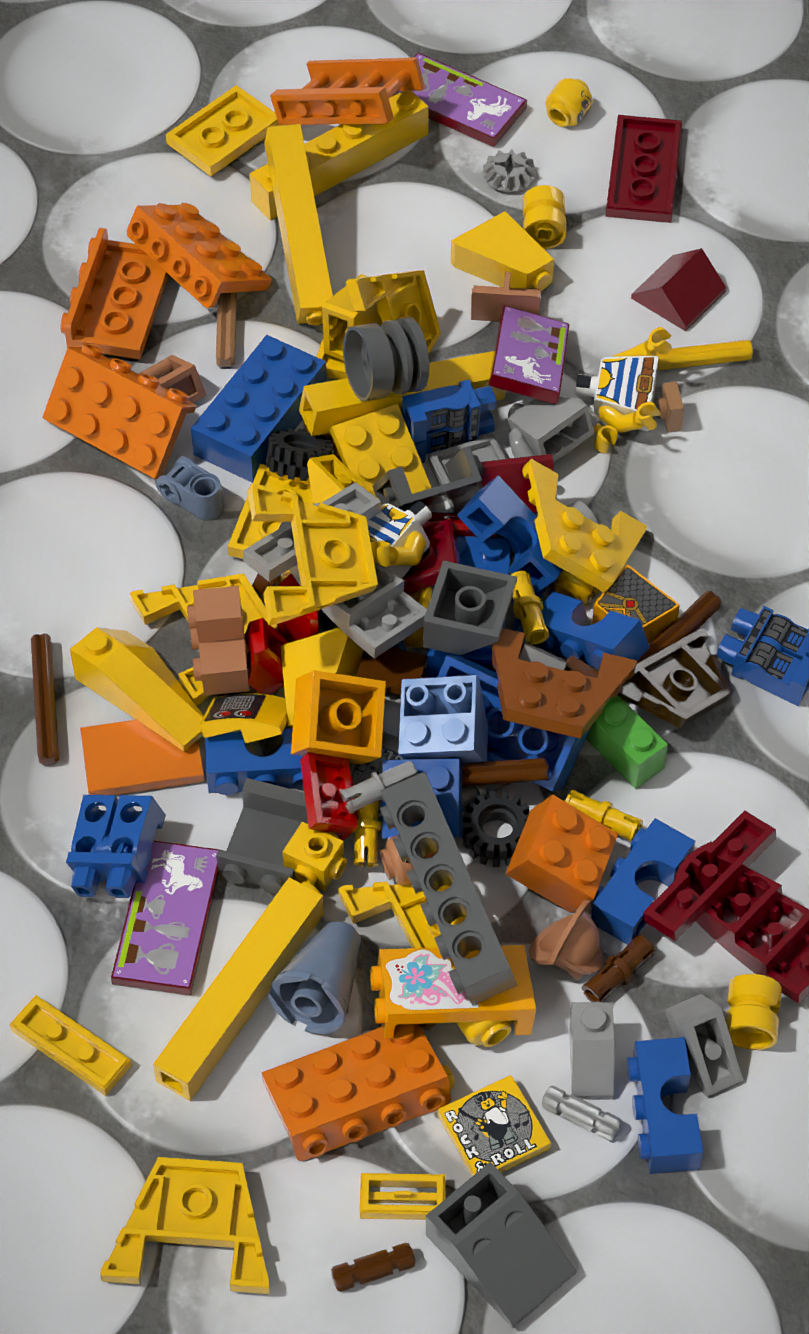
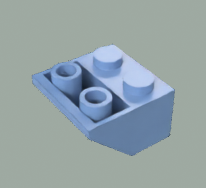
[398,675,488,763]

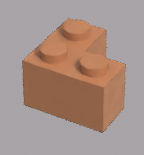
[187,586,250,695]

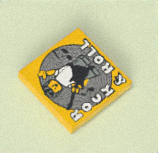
[438,1075,551,1176]

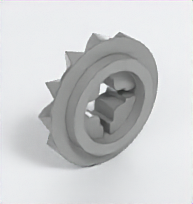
[483,149,536,192]

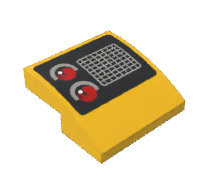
[199,693,287,743]

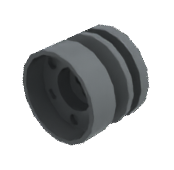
[343,317,429,401]

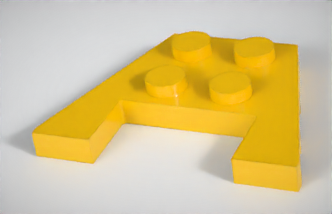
[346,270,441,354]
[523,459,647,592]
[247,484,378,625]
[129,573,278,706]
[338,881,466,948]
[100,1157,270,1294]

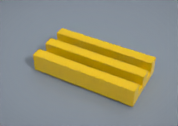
[360,1173,446,1220]

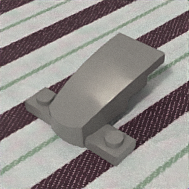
[243,482,427,658]

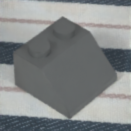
[423,561,517,655]

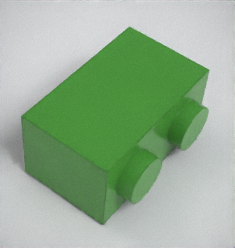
[586,696,668,789]

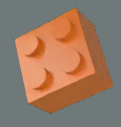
[505,795,618,913]

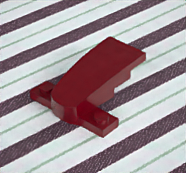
[643,810,809,1004]

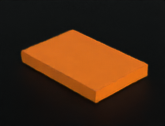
[80,719,204,795]

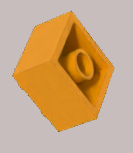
[291,670,386,765]

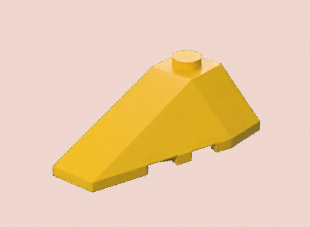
[70,627,204,751]

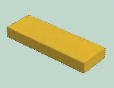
[9,995,132,1096]

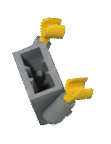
[508,396,618,463]

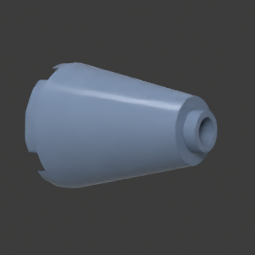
[269,922,361,1034]

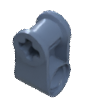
[155,456,224,520]

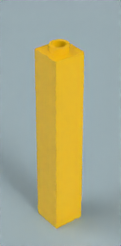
[265,124,333,325]
[299,351,506,436]
[153,877,324,1102]

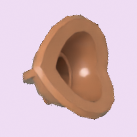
[528,899,603,980]

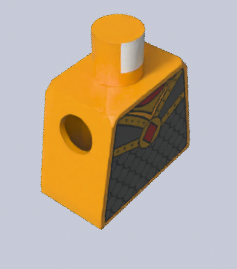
[592,564,680,644]

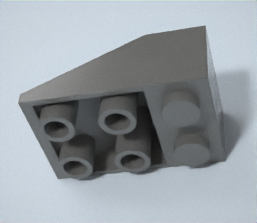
[426,1162,577,1328]

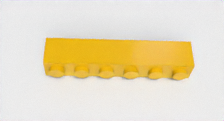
[249,91,428,221]

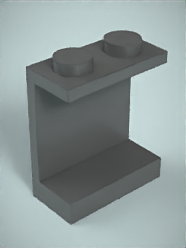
[372,446,482,512]
[216,778,308,894]

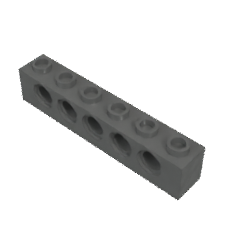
[380,772,518,1005]

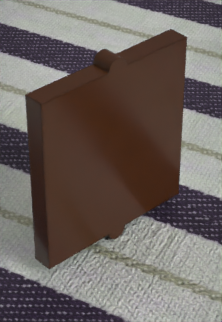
[356,647,427,695]

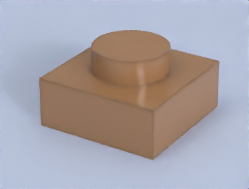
[656,381,684,432]

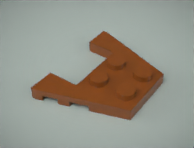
[489,628,637,739]

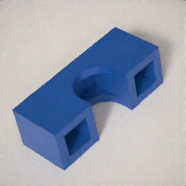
[457,475,563,594]
[535,592,649,670]
[205,729,304,795]
[591,818,696,945]
[626,1037,703,1174]

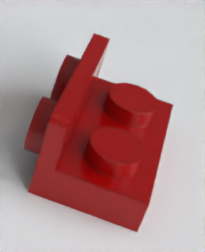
[300,752,358,841]

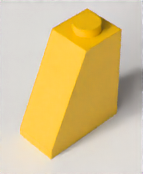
[451,211,554,290]
[322,274,382,361]
[280,628,364,729]

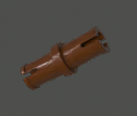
[582,935,656,1002]

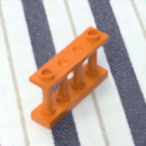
[270,57,425,125]

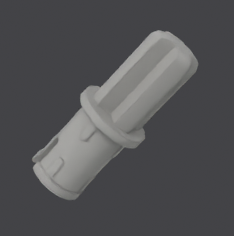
[340,761,418,814]

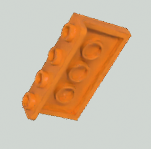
[127,203,272,308]
[60,228,169,360]
[42,343,197,479]
[261,1024,451,1161]

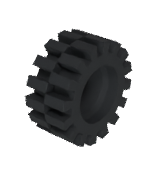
[266,428,333,481]
[462,791,529,867]

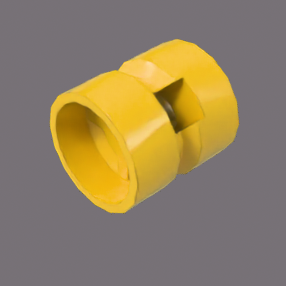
[523,185,566,249]
[725,974,782,1050]

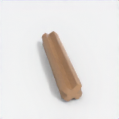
[216,292,237,368]

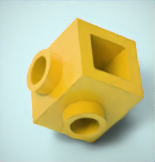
[282,822,347,891]

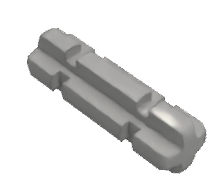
[542,1086,621,1140]

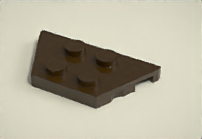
[617,627,732,729]

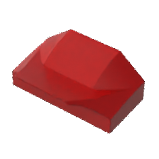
[245,617,289,695]

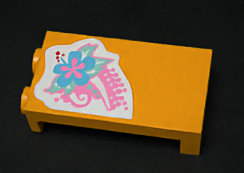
[370,945,536,1038]

